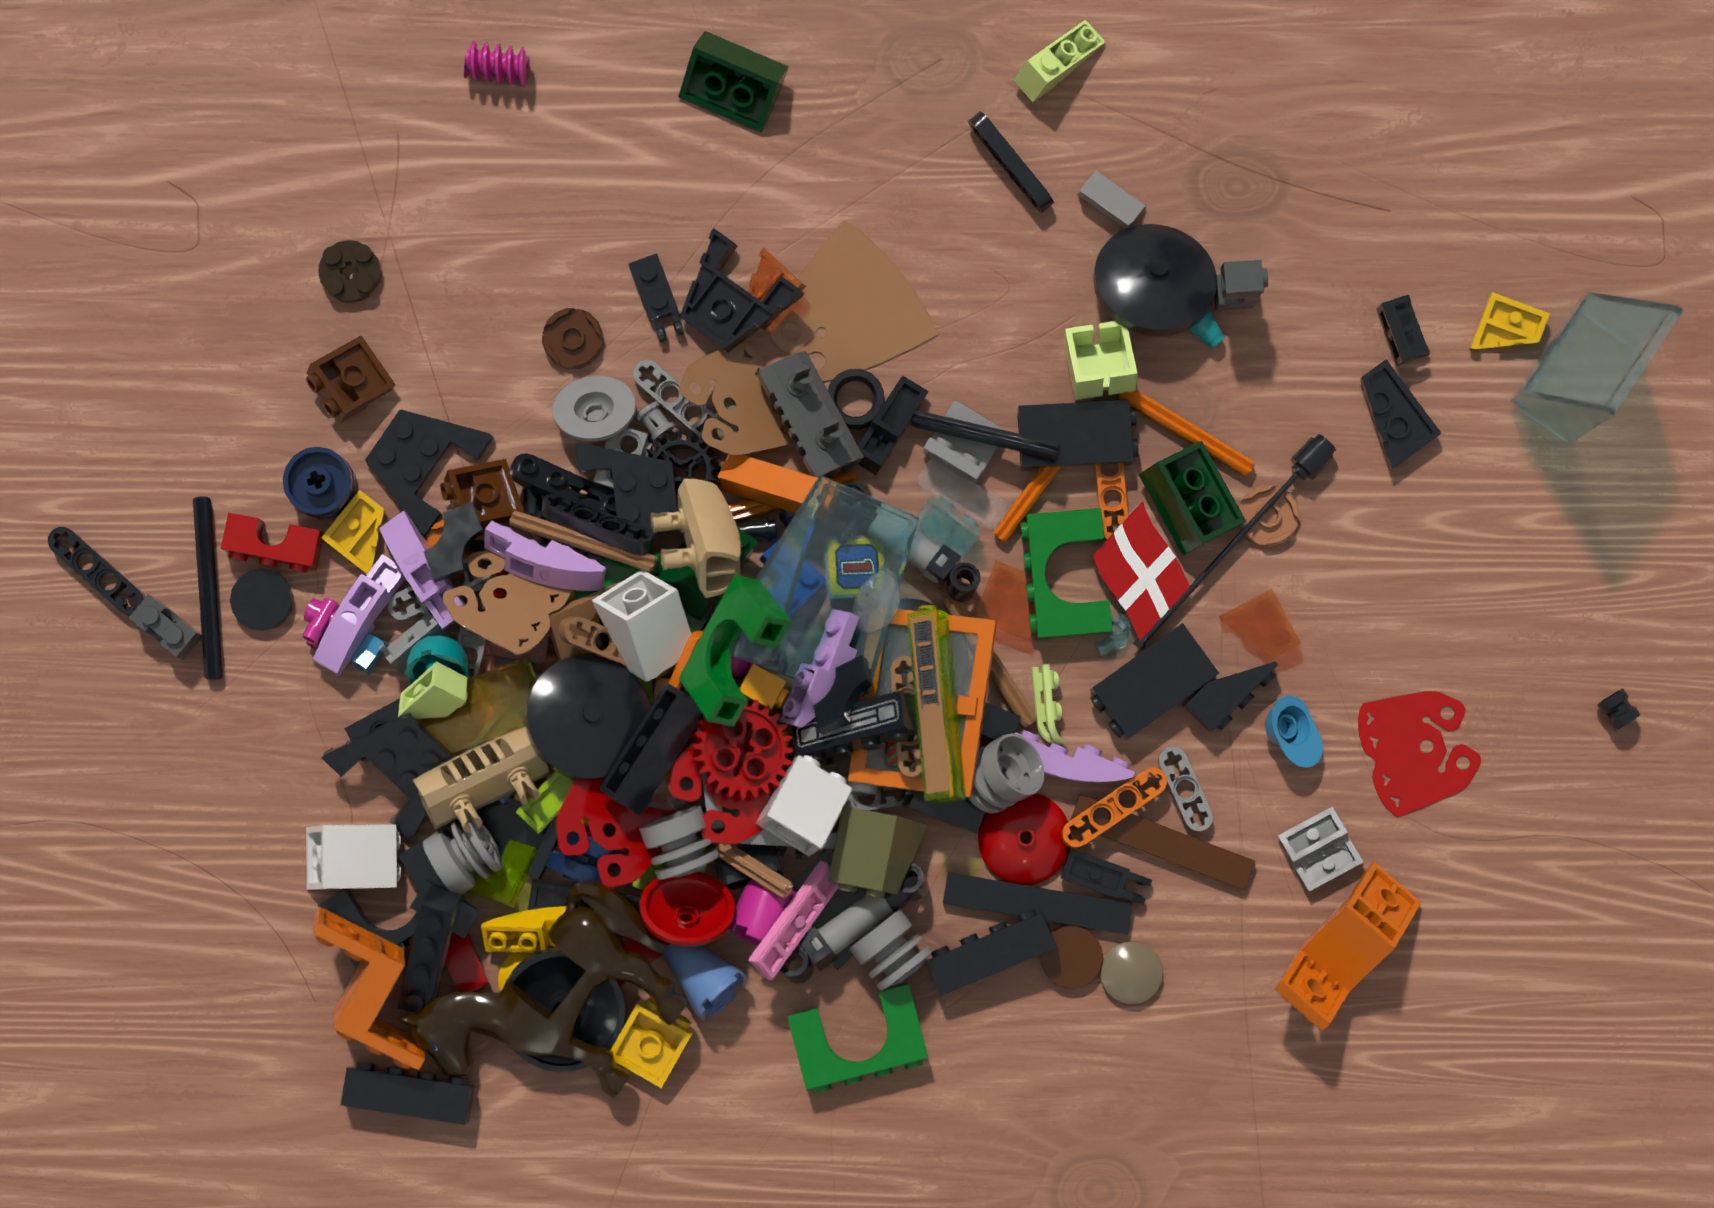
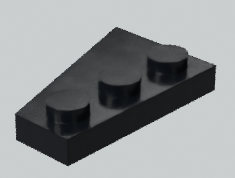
[1360,359,1441,471]

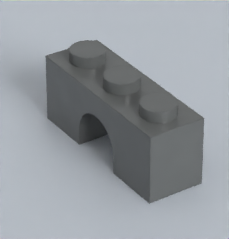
[1215,260,1268,311]

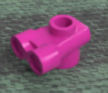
[302,598,339,650]

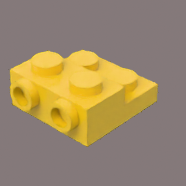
[611,998,695,1088]

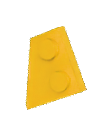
[1469,292,1550,350]
[321,490,385,574]

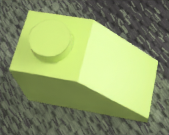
[398,661,468,719]

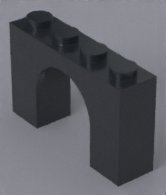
[901,689,1021,833]
[318,839,468,969]

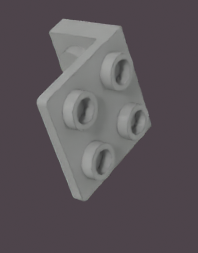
[923,401,1006,484]

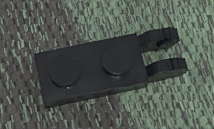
[629,253,685,342]
[1060,849,1152,905]

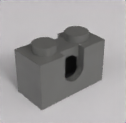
[129,594,202,660]

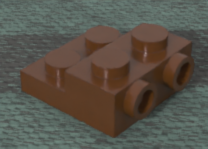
[306,336,396,422]
[440,459,525,531]

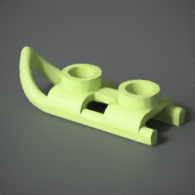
[1031,664,1065,745]

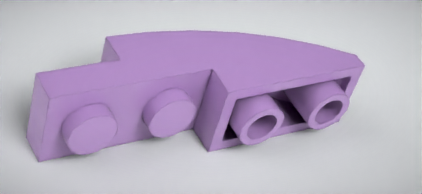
[379,511,466,629]
[484,521,606,591]
[313,554,406,676]
[779,609,859,728]
[1015,730,1135,783]

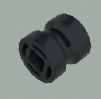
[1597,688,1641,731]

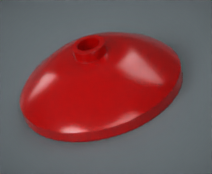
[978,793,1071,885]
[640,871,735,946]

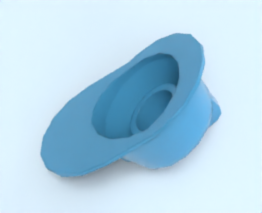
[1265,695,1323,768]

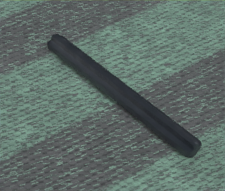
[193,496,223,680]

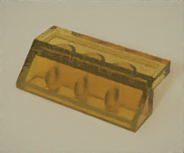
[416,656,537,753]

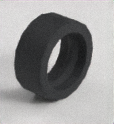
[828,369,884,429]

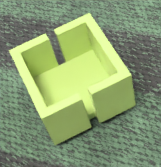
[1064,321,1137,400]

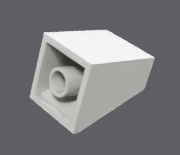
[592,570,692,682]
[755,755,852,856]
[306,825,401,890]

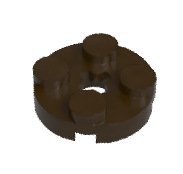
[318,240,381,303]

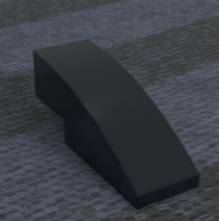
[858,375,929,476]

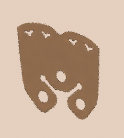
[679,341,794,455]
[443,550,572,655]

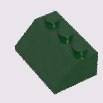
[678,31,789,133]
[1139,440,1246,556]
[655,526,759,620]

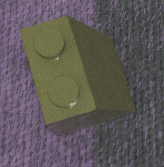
[828,806,927,899]

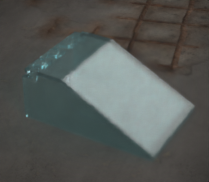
[1511,292,1684,444]
[733,477,919,697]

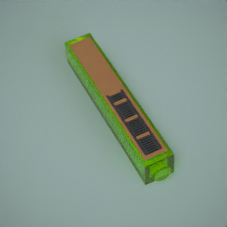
[907,605,966,803]

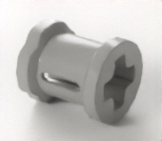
[635,401,675,441]

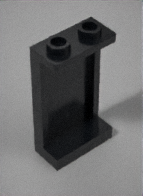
[1017,400,1138,471]
[1090,623,1219,740]
[437,797,558,880]

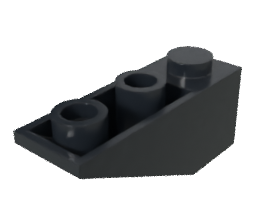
[1183,661,1278,733]

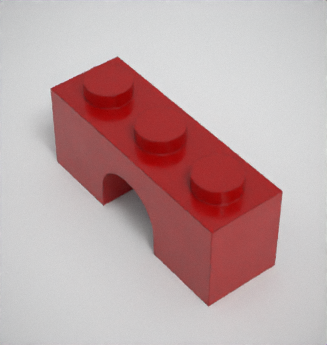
[221,512,324,573]

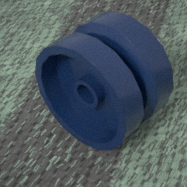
[282,447,358,520]
[545,831,626,883]

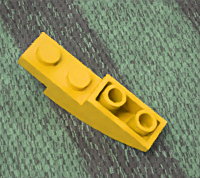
[481,906,567,953]

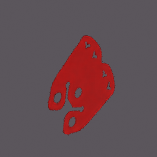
[1358,691,1481,817]
[669,723,787,844]
[556,779,676,887]

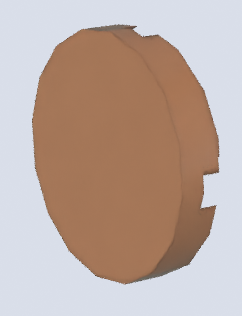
[1239,484,1300,547]

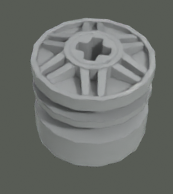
[969,733,1044,814]
[639,805,719,880]
[423,820,504,894]
[848,909,933,991]

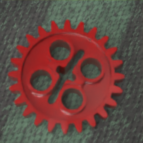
[690,700,794,801]

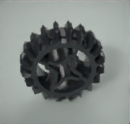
[646,431,722,505]

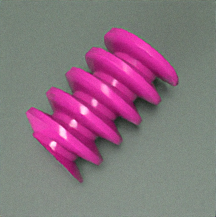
[464,40,530,87]

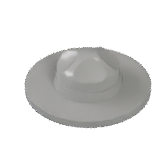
[553,376,636,441]

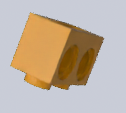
[740,664,790,713]

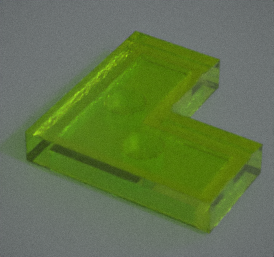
[466,840,538,908]

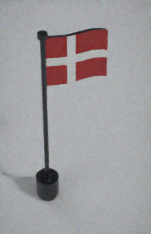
[1092,434,1336,651]

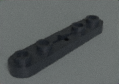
[509,453,617,516]

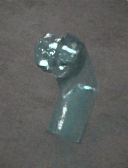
[1095,614,1132,657]

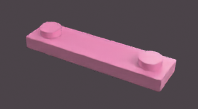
[748,861,839,981]

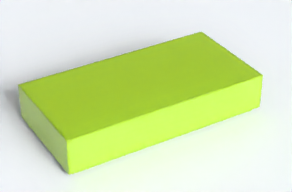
[516,771,574,834]

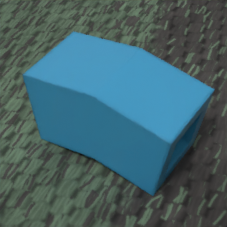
[351,632,390,675]

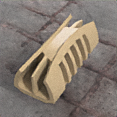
[650,479,741,598]
[413,726,549,833]

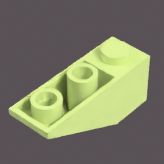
[1013,20,1105,102]

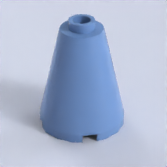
[663,944,748,1021]

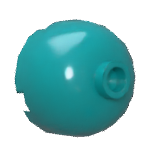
[405,635,469,684]

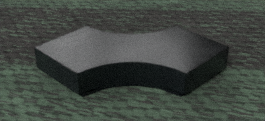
[423,502,483,583]
[813,655,872,735]

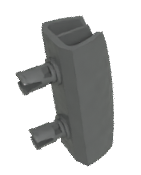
[757,351,864,478]

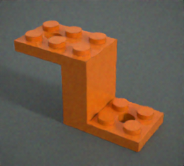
[1274,861,1422,1031]
[312,906,425,1070]

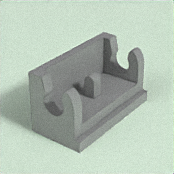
[378,607,449,674]

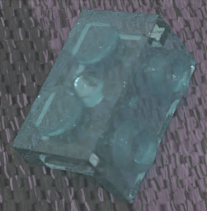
[910,495,981,563]

